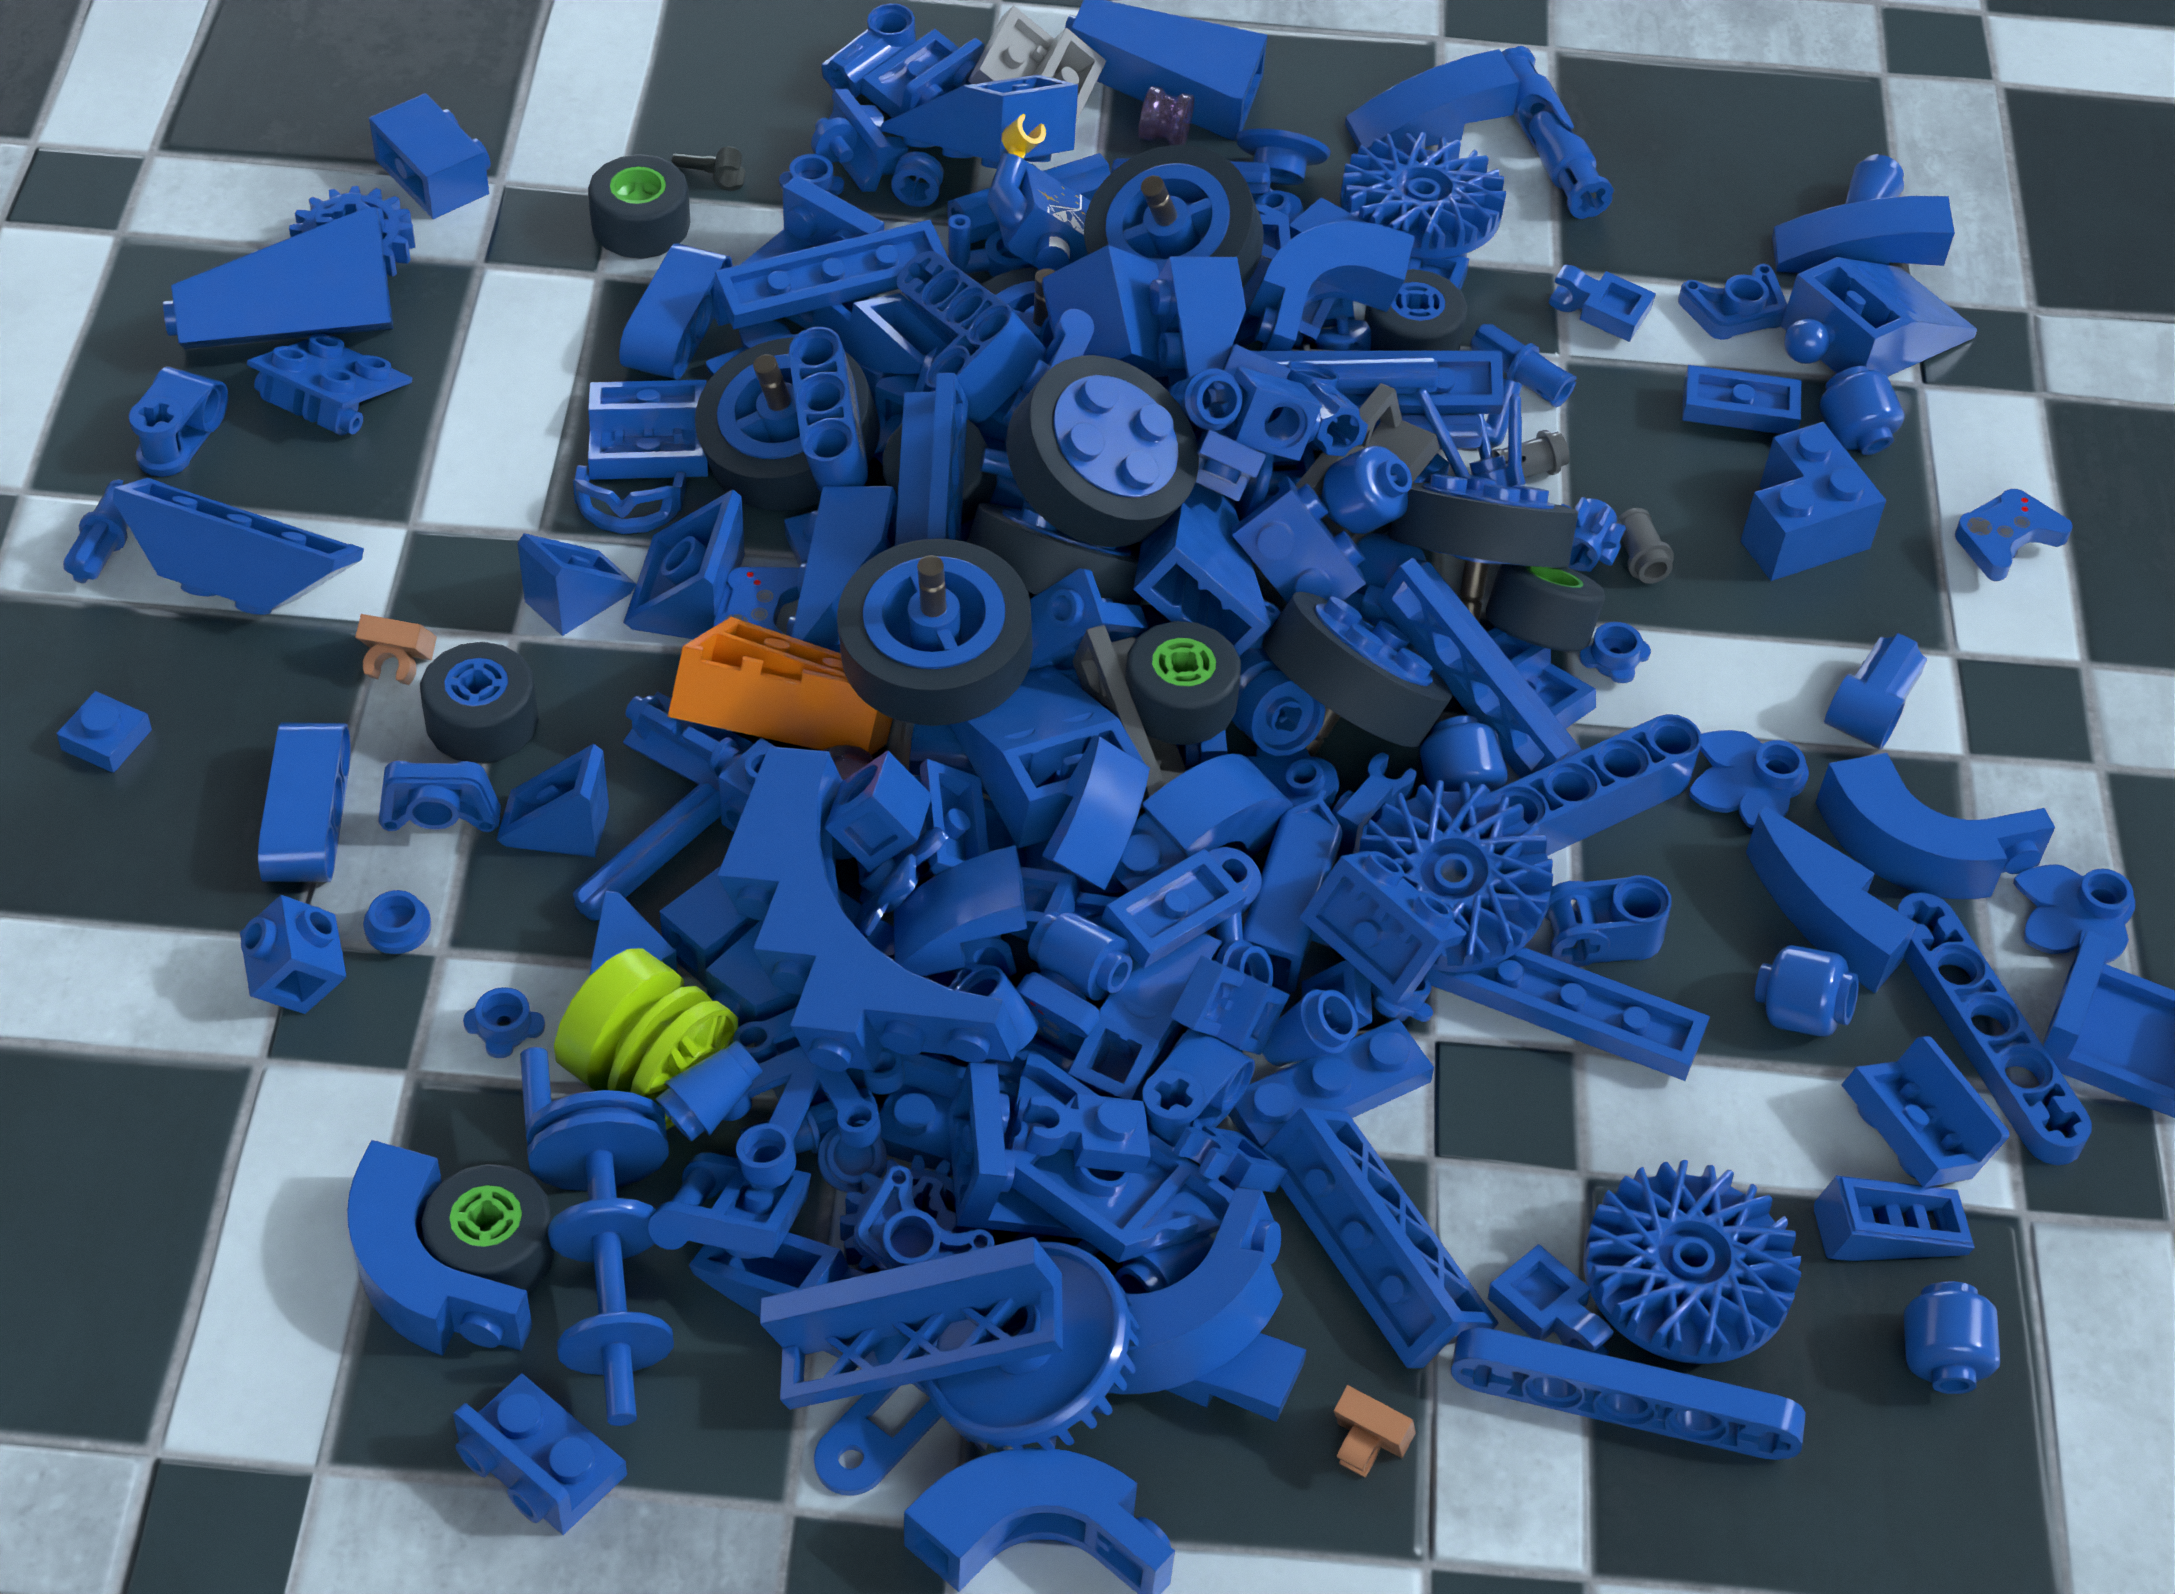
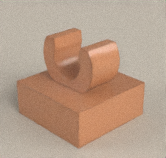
[355,614,437,685]
[1334,1385,1416,1478]

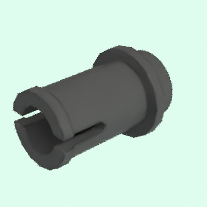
[1492,430,1570,478]
[1617,508,1674,584]

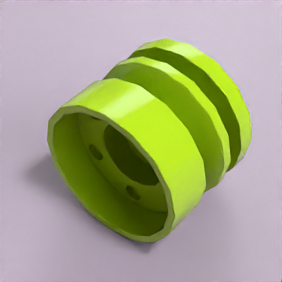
[554,948,738,1130]

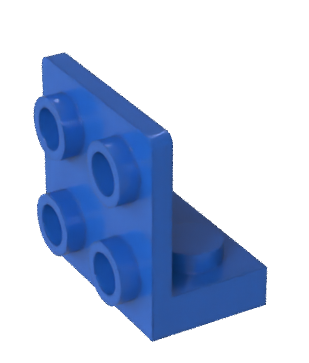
[740,175,884,329]
[948,1062,1084,1239]

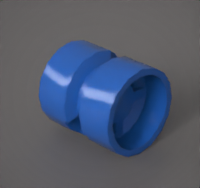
[1231,648,1325,756]

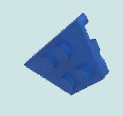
[1008,1050,1235,1263]

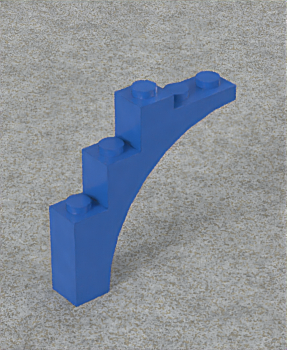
[717,747,1020,1072]

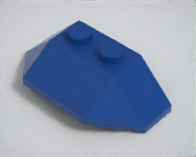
[113,478,364,615]

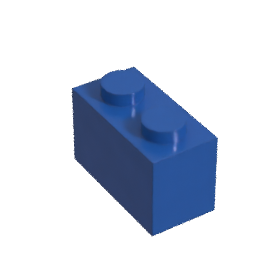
[369,93,491,219]

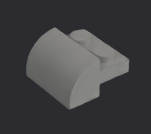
[968,5,1106,122]

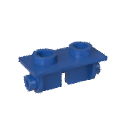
[623,691,754,791]

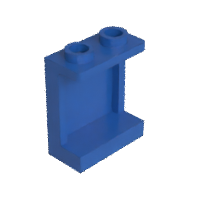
[2042,930,2175,1118]

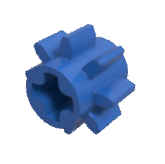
[1561,497,1626,572]

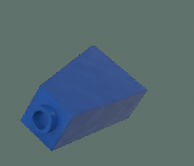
[1065,0,1268,141]
[163,207,394,349]
[1133,482,1270,657]

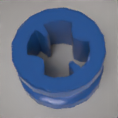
[891,151,944,207]

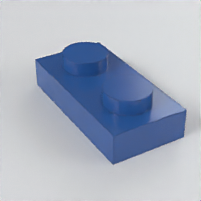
[1682,365,1801,434]
[1100,848,1248,969]

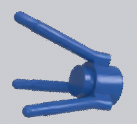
[1416,387,1526,488]

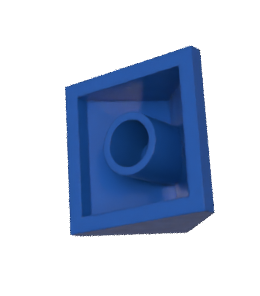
[1042,245,1168,378]
[623,489,745,639]

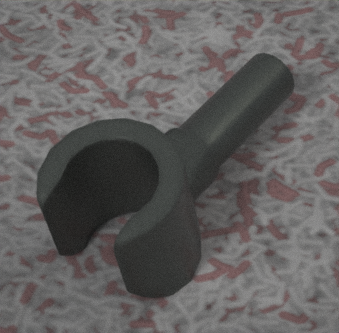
[672,146,746,191]

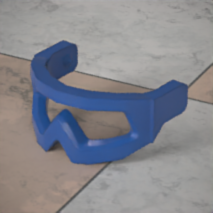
[573,465,686,534]

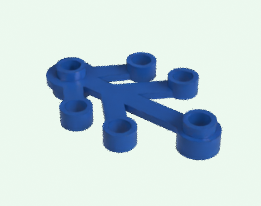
[723,1007,905,1189]

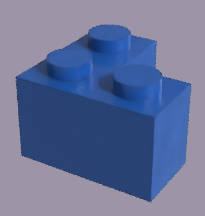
[1740,422,1886,581]

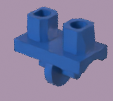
[811,89,908,192]

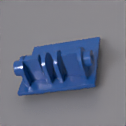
[247,334,412,436]

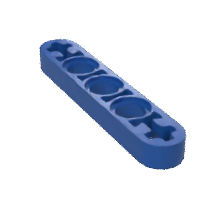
[1896,892,2092,1165]
[1450,1327,1806,1460]

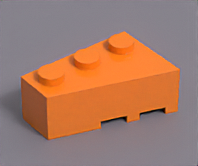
[667,617,893,761]

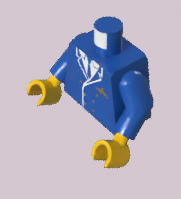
[988,114,1091,271]

